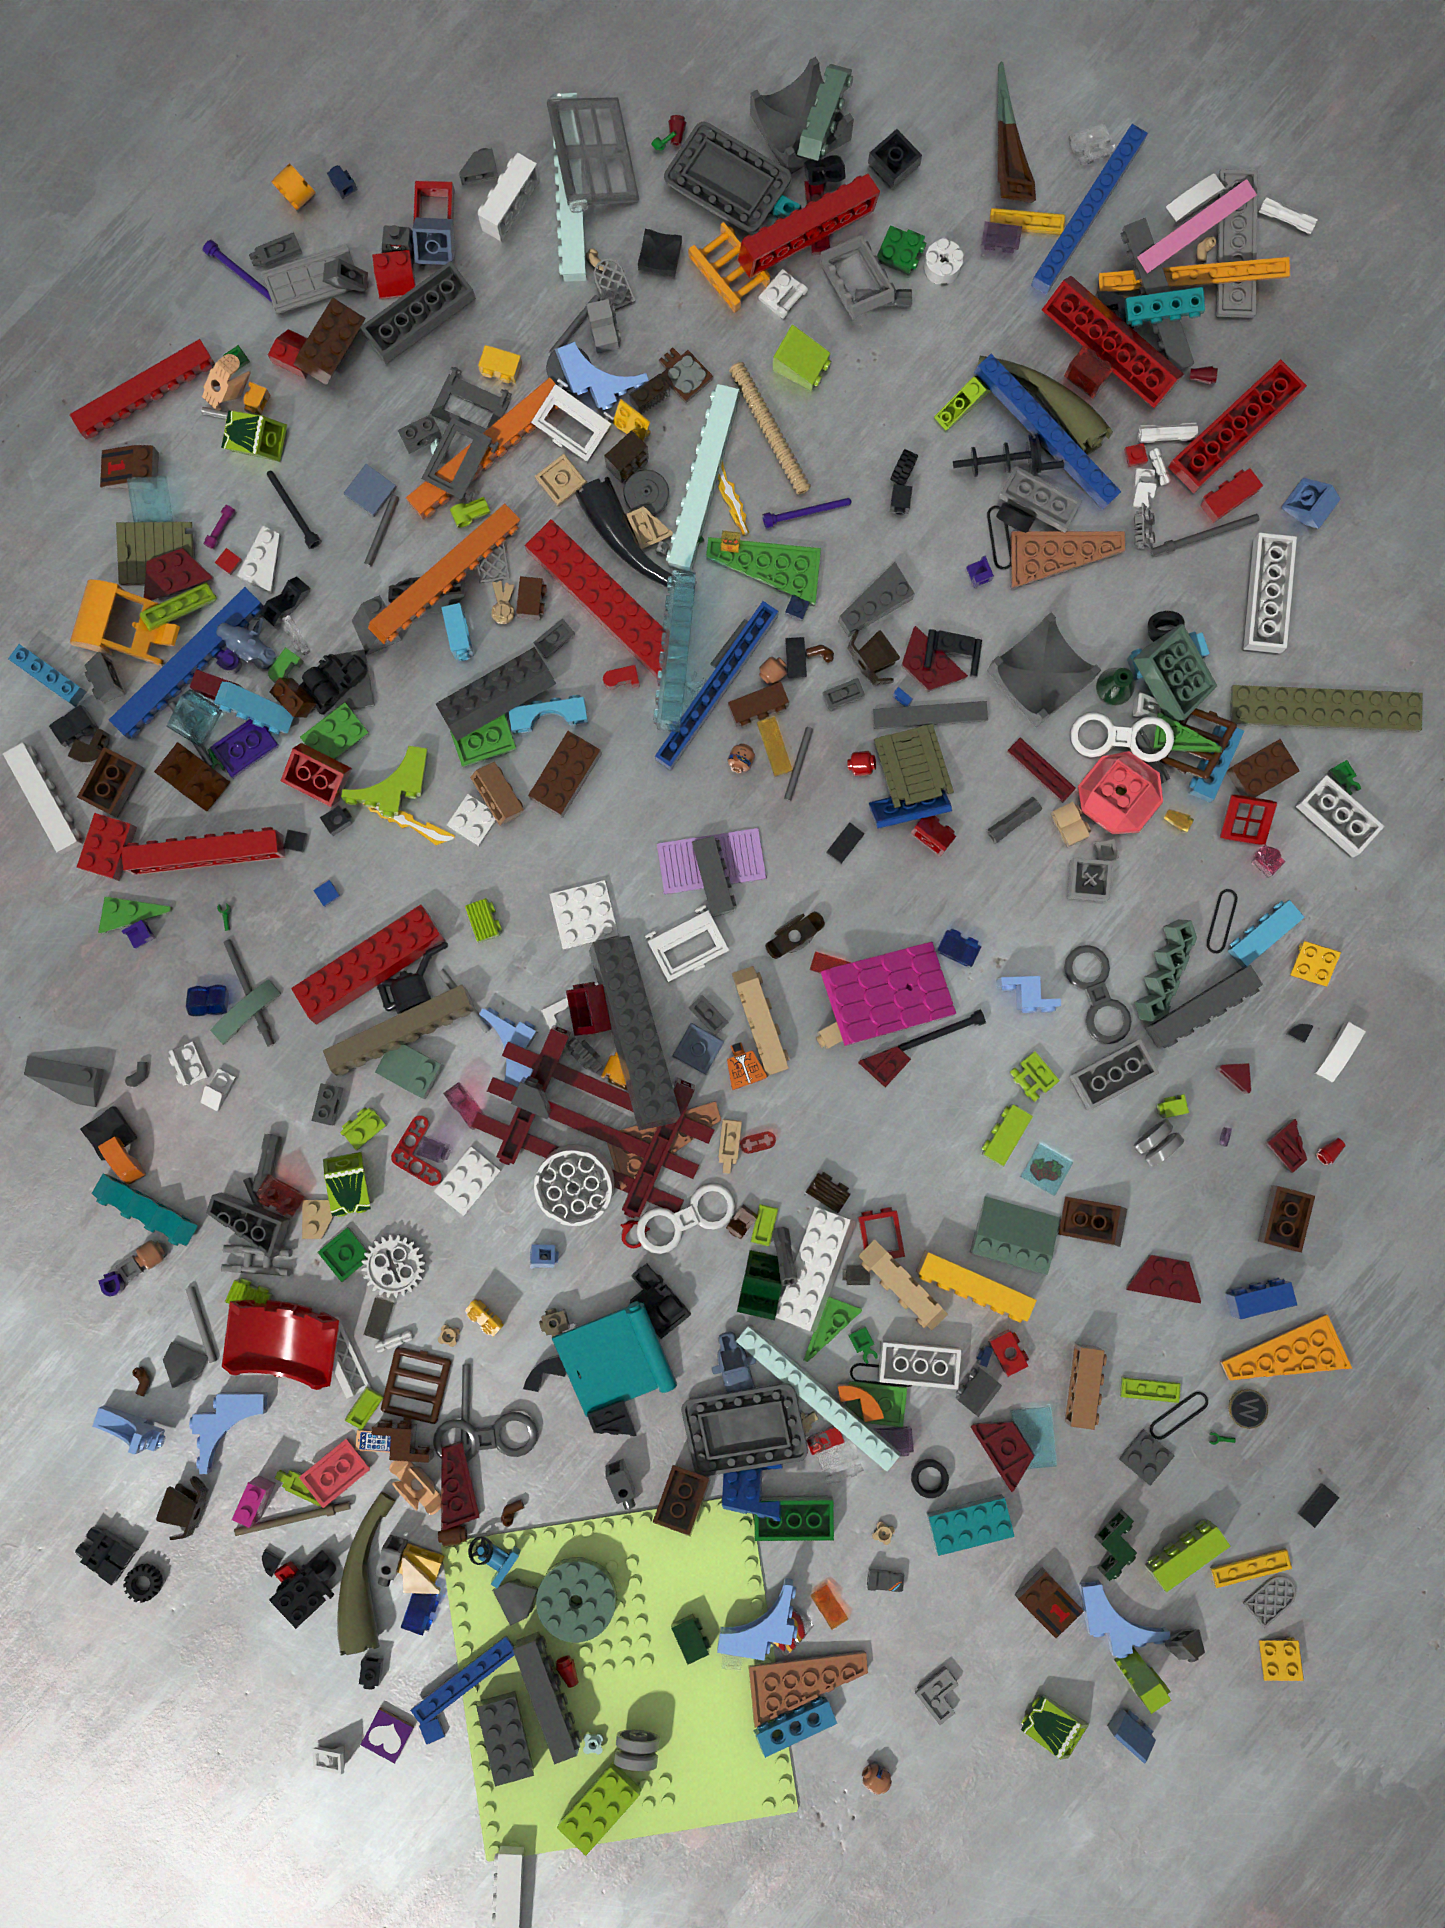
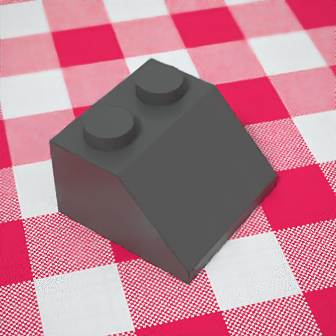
[85,652,125,703]
[511,1076,552,1119]
[956,1367,1002,1417]

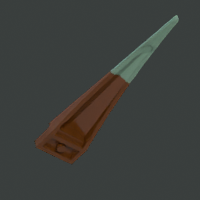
[998,61,1036,203]

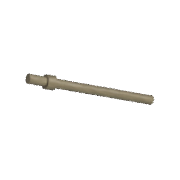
[234,1502,351,1536]

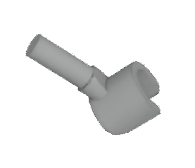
[656,541,669,555]

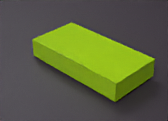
[750,1204,778,1246]
[345,1386,384,1430]

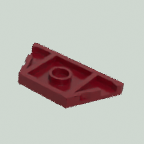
[144,548,214,601]
[901,626,968,692]
[1126,1255,1201,1304]
[970,1421,1035,1492]

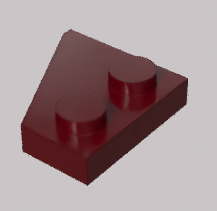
[858,1046,911,1088]
[1266,1119,1307,1173]

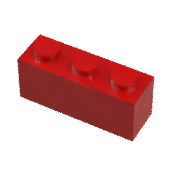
[1200,468,1263,523]

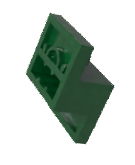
[737,1250,783,1321]
[1094,1509,1137,1581]

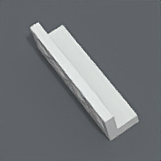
[333,1316,371,1399]

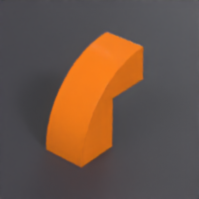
[98,1137,146,1185]
[837,1384,884,1422]

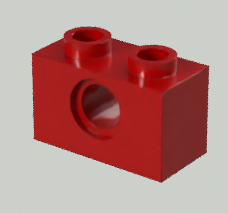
[988,1330,1029,1377]

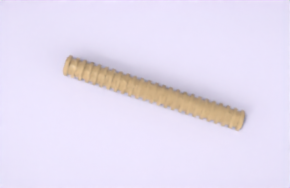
[729,362,811,495]

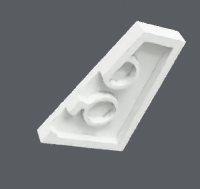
[237,526,281,593]

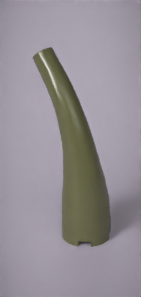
[978,355,1113,455]
[337,1492,395,1656]

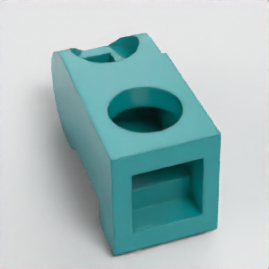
[770,195,802,219]

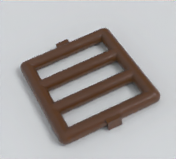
[1159,708,1237,779]
[381,1347,451,1424]

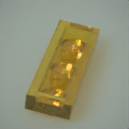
[757,717,793,777]

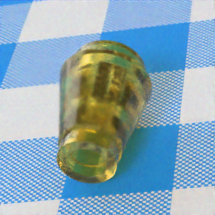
[1164,809,1194,832]

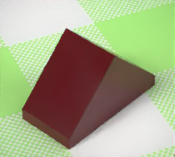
[1215,1063,1251,1094]

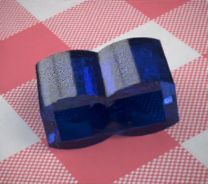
[936,929,981,968]
[186,984,229,1016]
[401,1593,439,1636]

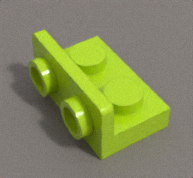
[340,1107,387,1150]

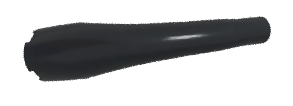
[575,477,697,597]

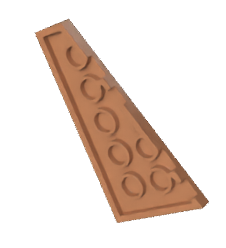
[1011,531,1125,589]
[607,1101,721,1191]
[748,1651,868,1728]

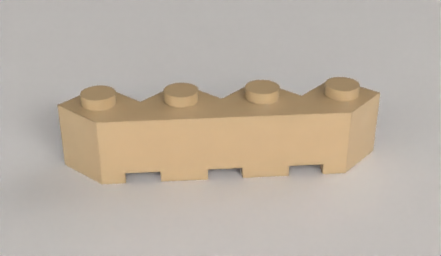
[732,966,790,1076]
[859,1239,948,1330]

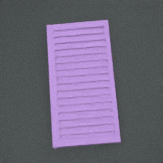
[657,828,767,894]

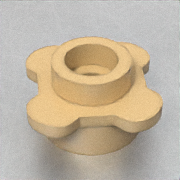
[438,1325,460,1347]
[872,1522,895,1545]

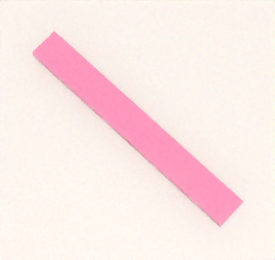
[1137,179,1257,273]

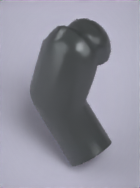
[125,1062,147,1087]

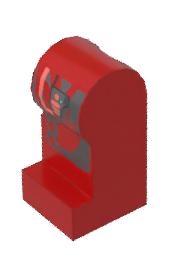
[603,665,640,690]
[806,1426,845,1455]

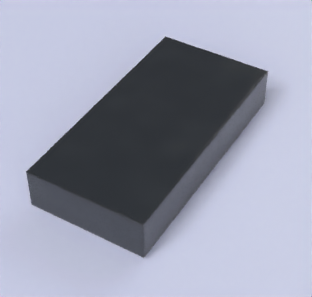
[826,822,865,864]
[1298,1484,1340,1528]

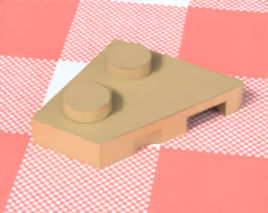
[625,506,673,549]
[302,1200,334,1239]

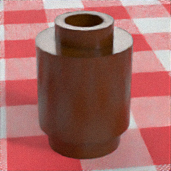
[438,1524,467,1547]

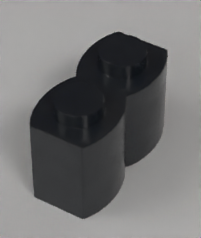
[804,155,846,186]
[49,705,97,747]

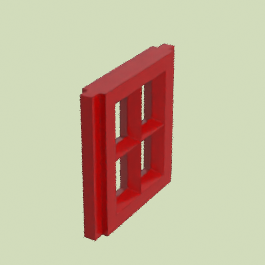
[1220,794,1277,845]

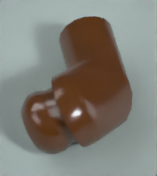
[132,1367,151,1396]
[501,1499,525,1527]

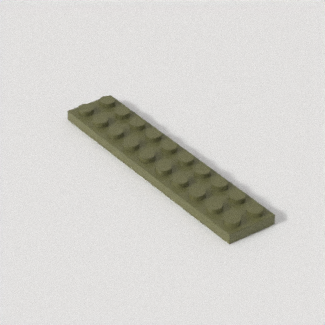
[1230,685,1423,732]

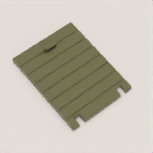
[116,522,194,584]
[874,724,954,808]

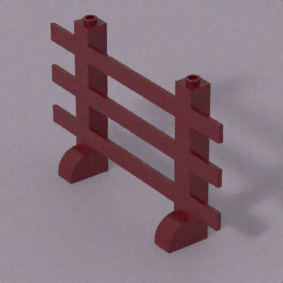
[471,1025,715,1218]

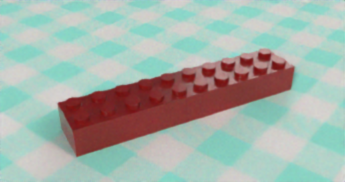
[524,519,686,681]

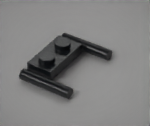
[924,629,982,678]

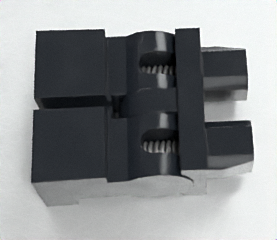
[75,1526,139,1586]

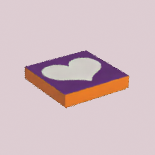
[360,1708,414,1764]

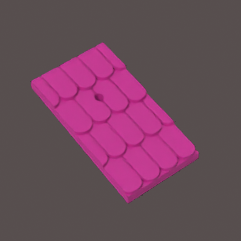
[821,942,956,1046]

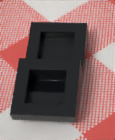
[785,637,807,678]

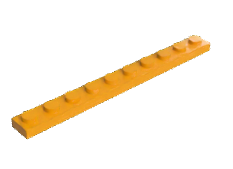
[1098,257,1290,293]

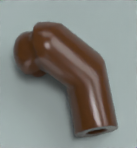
[806,645,834,663]

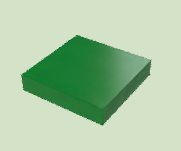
[317,1227,368,1282]

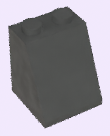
[352,595,402,655]

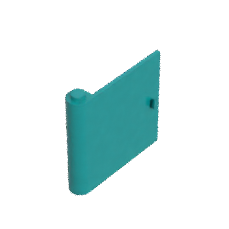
[552,1302,677,1417]

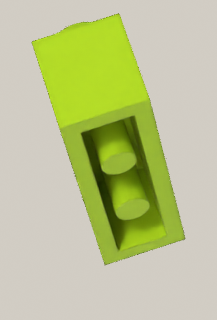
[981,1104,1033,1166]

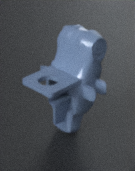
[216,617,276,669]
[712,1332,756,1392]

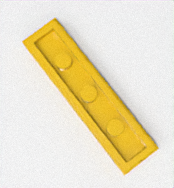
[989,208,1065,235]
[1210,1548,1292,1588]

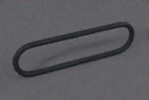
[987,506,1011,569]
[1207,889,1238,953]
[850,1363,912,1387]
[1150,1392,1208,1440]

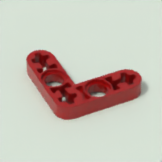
[391,1115,443,1186]

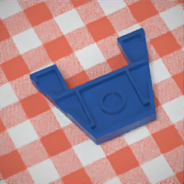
[722,1464,783,1521]

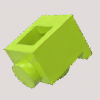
[1157,1094,1189,1118]

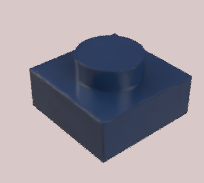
[785,595,810,621]
[976,1345,993,1367]

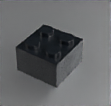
[868,129,922,189]

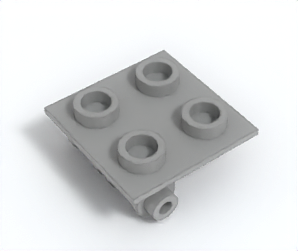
[1135,503,1155,549]

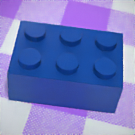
[1225,1277,1297,1320]

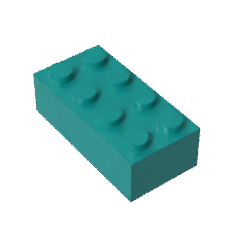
[927,1494,1015,1556]

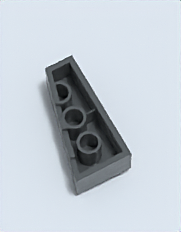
[839,562,915,637]
[206,1192,290,1259]

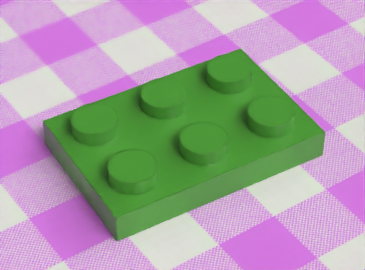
[300,702,369,759]
[450,714,517,768]
[846,1381,907,1427]

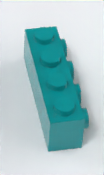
[1125,287,1205,327]

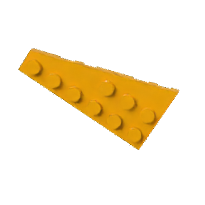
[1220,1314,1353,1380]

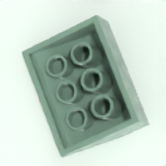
[1133,624,1217,721]
[970,1196,1060,1275]

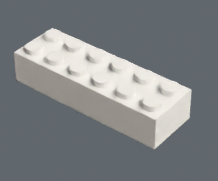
[1243,533,1297,654]
[776,1207,856,1332]

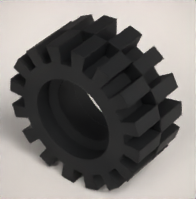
[890,449,918,485]
[123,1564,163,1603]

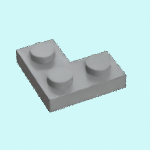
[915,1667,959,1725]

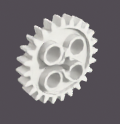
[361,1234,425,1298]

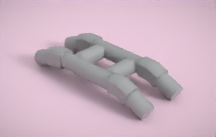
[221,1245,293,1276]

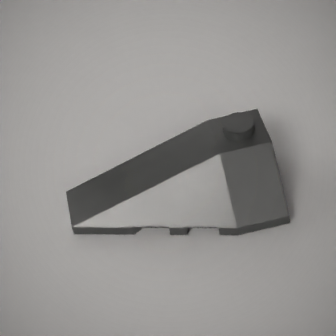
[24,1056,104,1107]

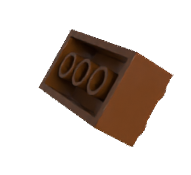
[293,297,366,385]
[528,731,602,818]

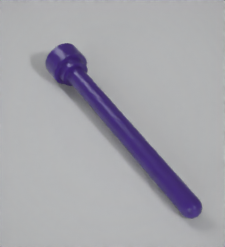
[202,239,272,302]
[762,498,852,529]

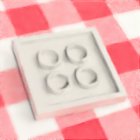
[549,880,619,950]

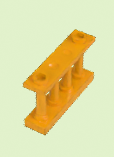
[688,222,770,313]

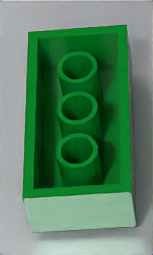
[754,1496,834,1541]

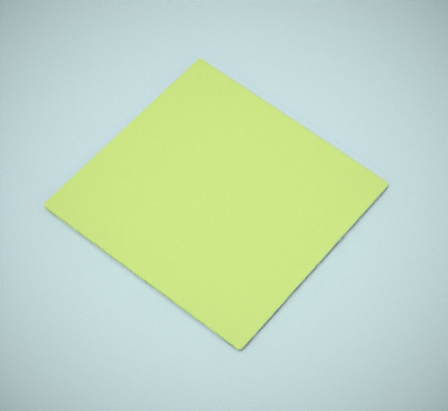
[441,1498,798,1862]

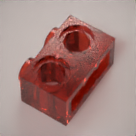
[256,1174,305,1217]

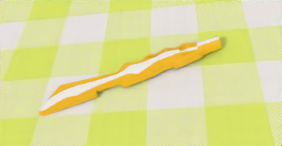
[718,461,750,536]
[362,803,455,845]

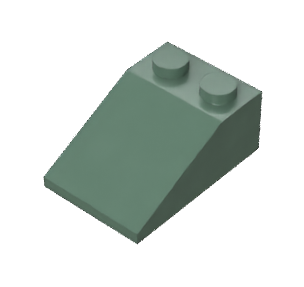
[375,1044,444,1099]

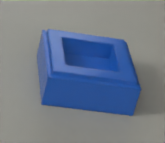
[893,687,913,707]
[313,880,341,907]
[419,1717,445,1745]

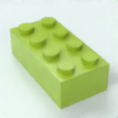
[1145,1520,1231,1593]
[557,1762,642,1856]

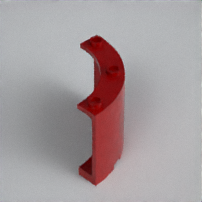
[222,1300,339,1390]

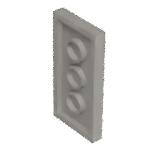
[998,466,1082,533]

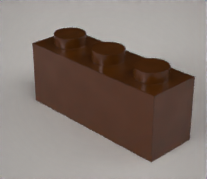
[728,682,789,727]

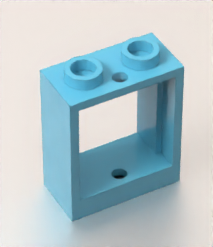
[441,603,474,661]

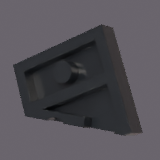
[587,1399,637,1437]

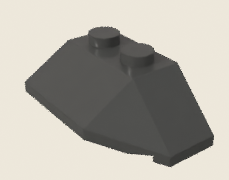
[388,577,465,614]

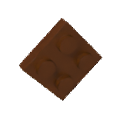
[154,742,230,812]
[371,1419,435,1463]

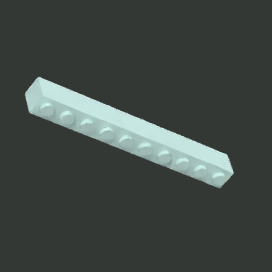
[552,93,587,282]
[666,384,740,573]
[736,1325,901,1471]

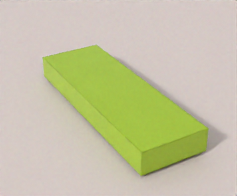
[1120,1377,1181,1403]

